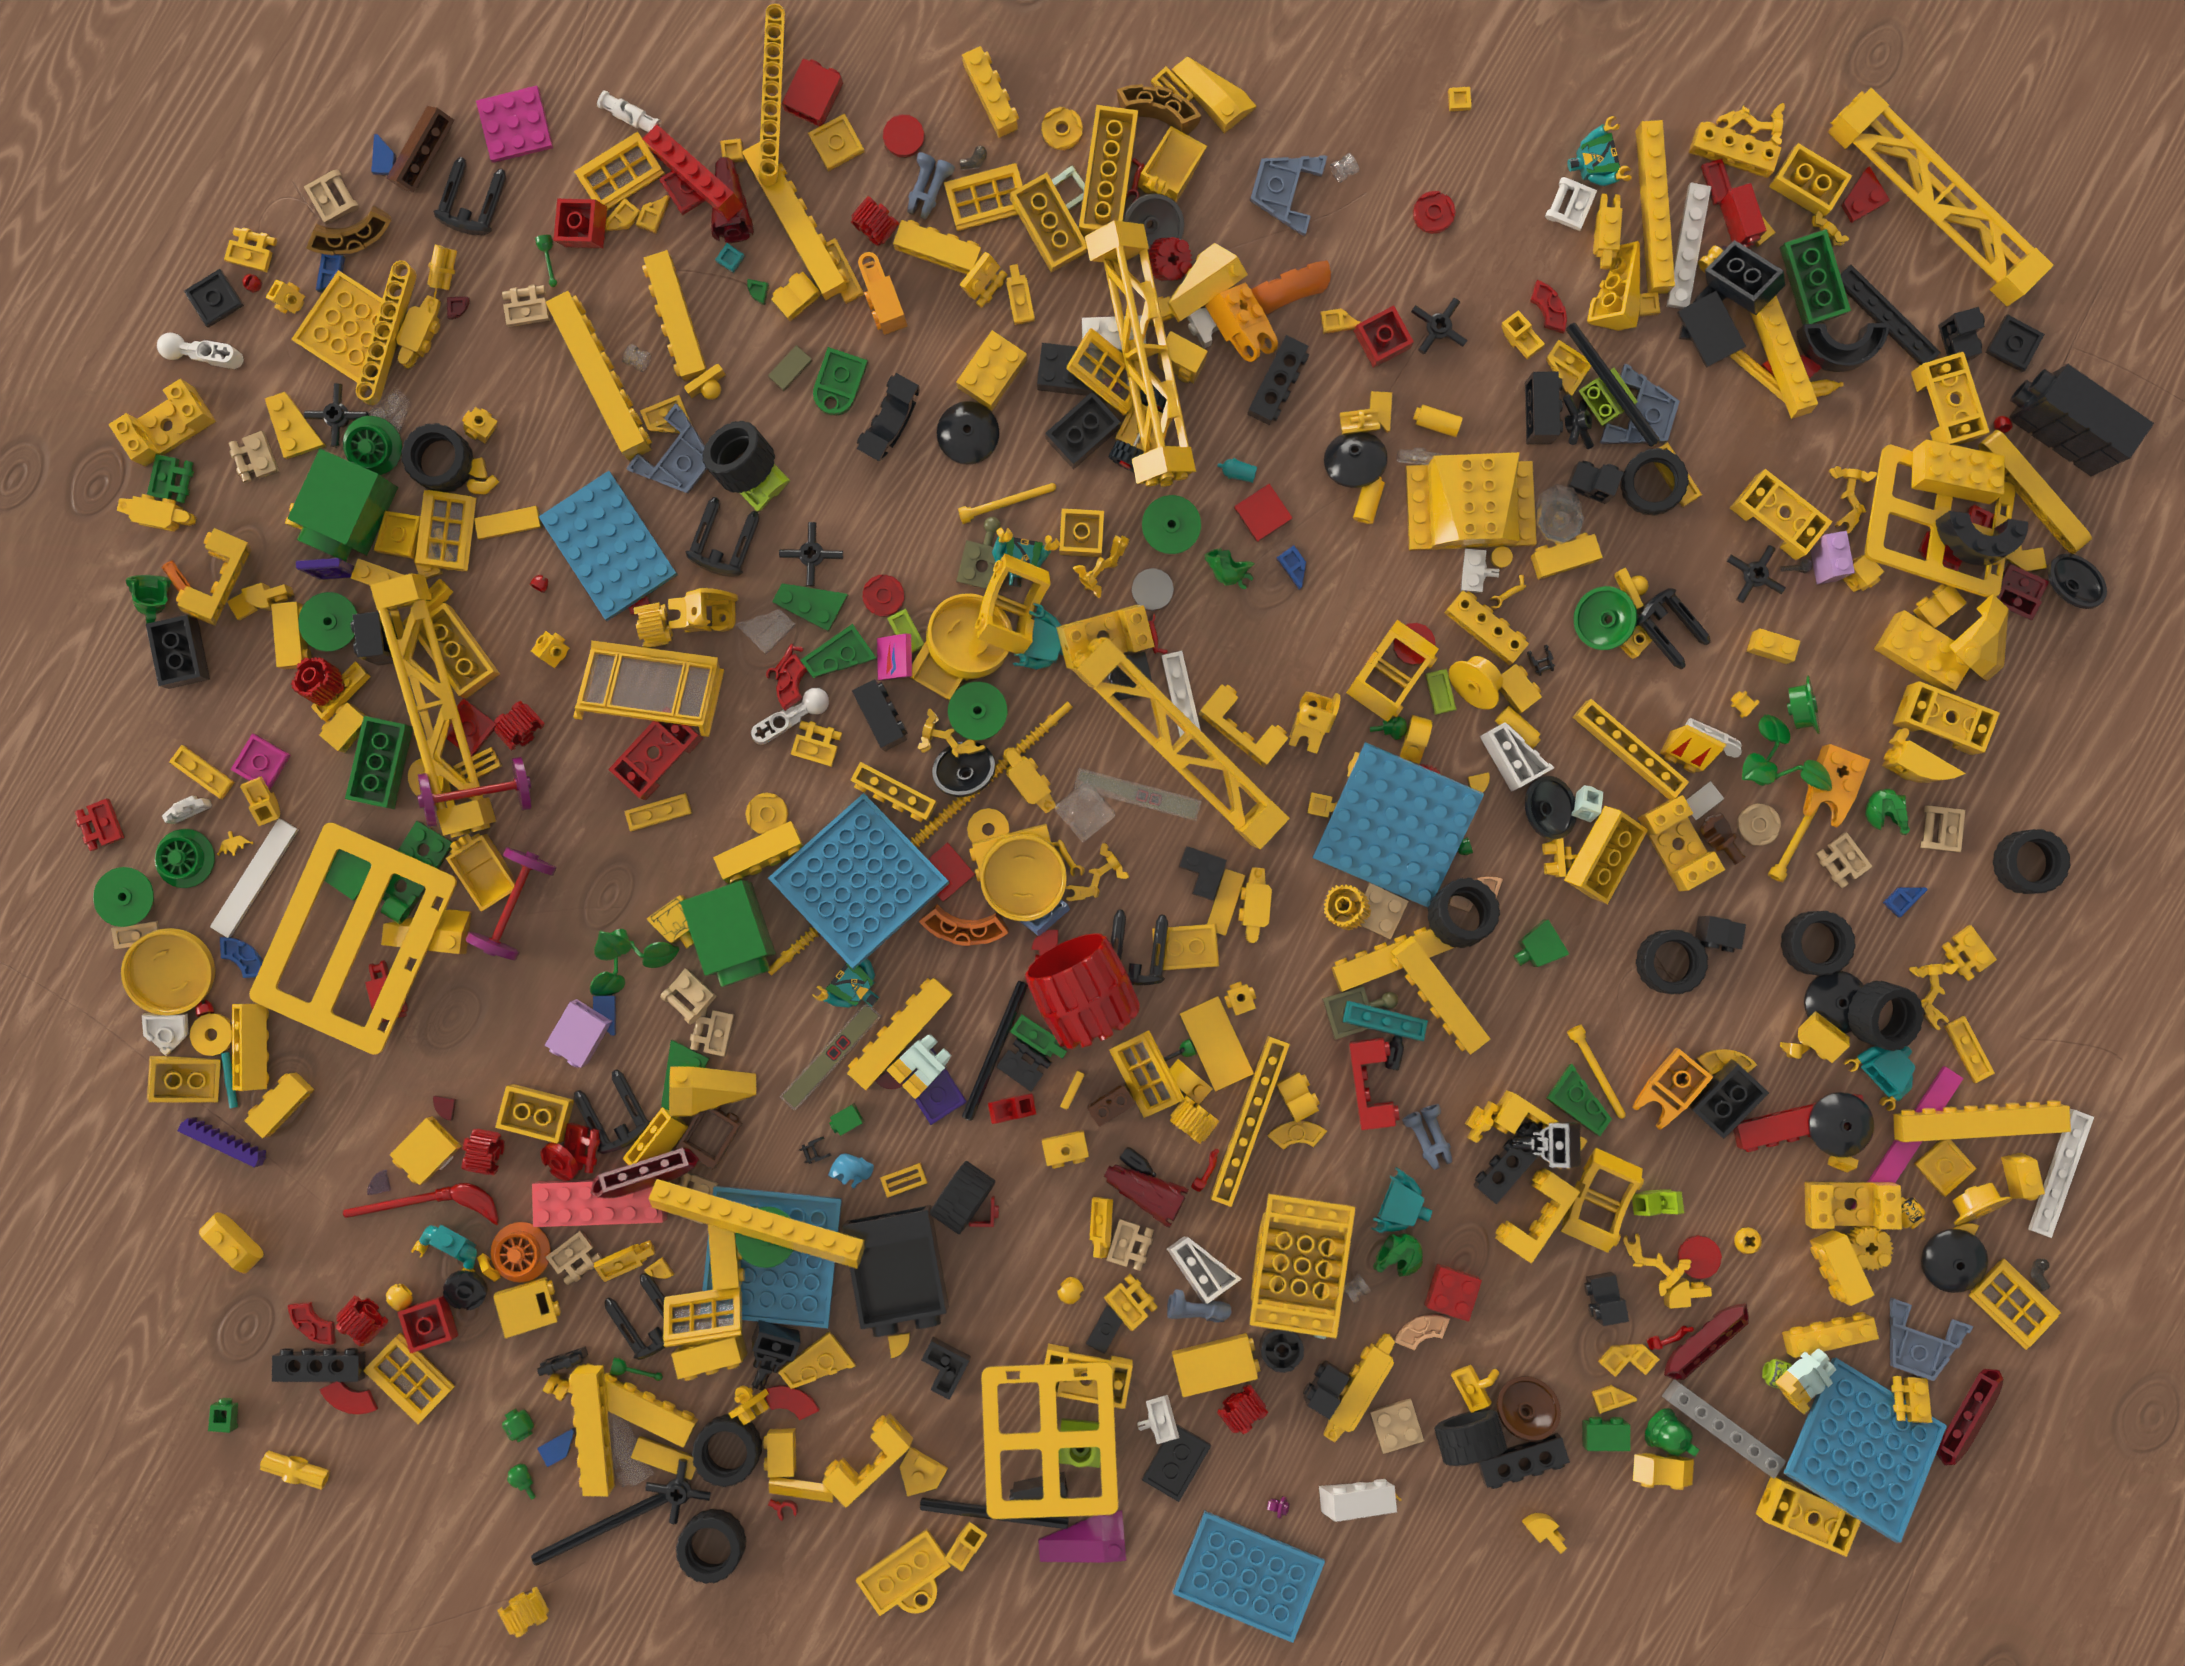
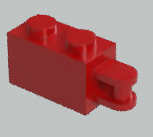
[365,960,408,1023]

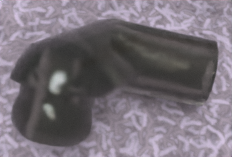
[960,145,987,170]
[2030,1259,2050,1291]

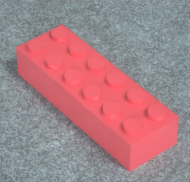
[532,1179,667,1227]

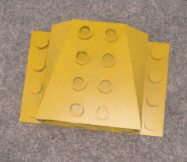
[1405,452,1537,551]
[1249,1193,1355,1338]

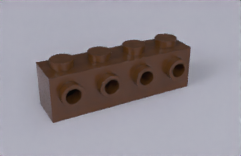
[386,106,455,193]

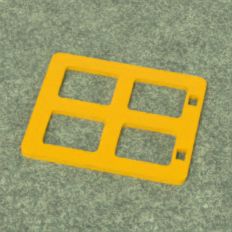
[1864,445,2015,598]
[982,1362,1118,1519]

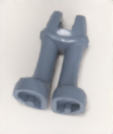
[907,152,955,219]
[1402,1104,1452,1170]
[1167,1289,1232,1323]

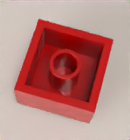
[553,198,607,248]
[1354,305,1414,368]
[1424,1263,1482,1322]
[397,1296,459,1354]

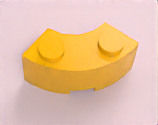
[1633,1453,1694,1490]

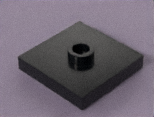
[184,269,244,328]
[1985,314,2045,372]

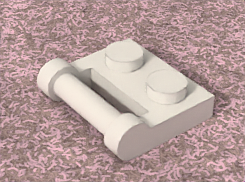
[1545,177,1597,231]

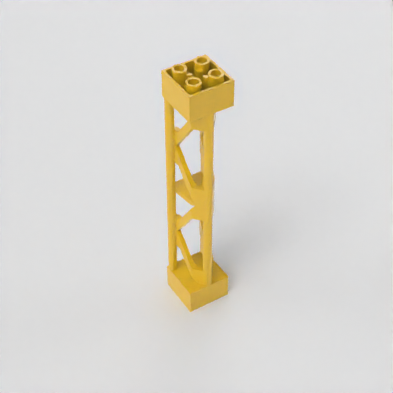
[1828,88,2054,307]
[1085,220,1196,487]
[370,573,496,838]
[1071,638,1290,850]

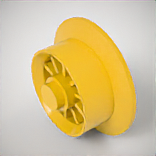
[1449,656,1503,710]
[1952,1183,2012,1225]

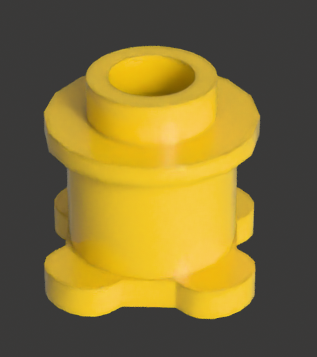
[1731,691,1760,718]

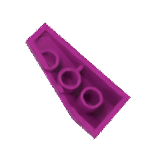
[1038,1510,1126,1563]

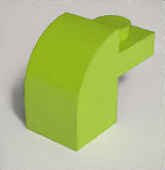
[1632,1189,1684,1216]

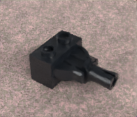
[1513,1122,1581,1168]
[752,1320,801,1390]

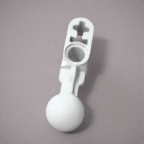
[157,333,244,369]
[751,688,829,745]

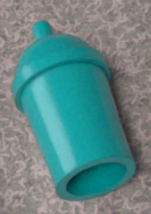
[1217,458,1258,483]

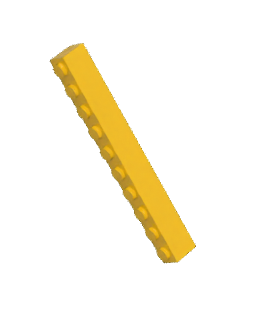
[649,1179,865,1269]

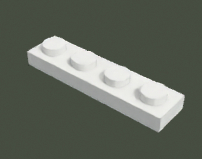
[1161,651,1201,737]

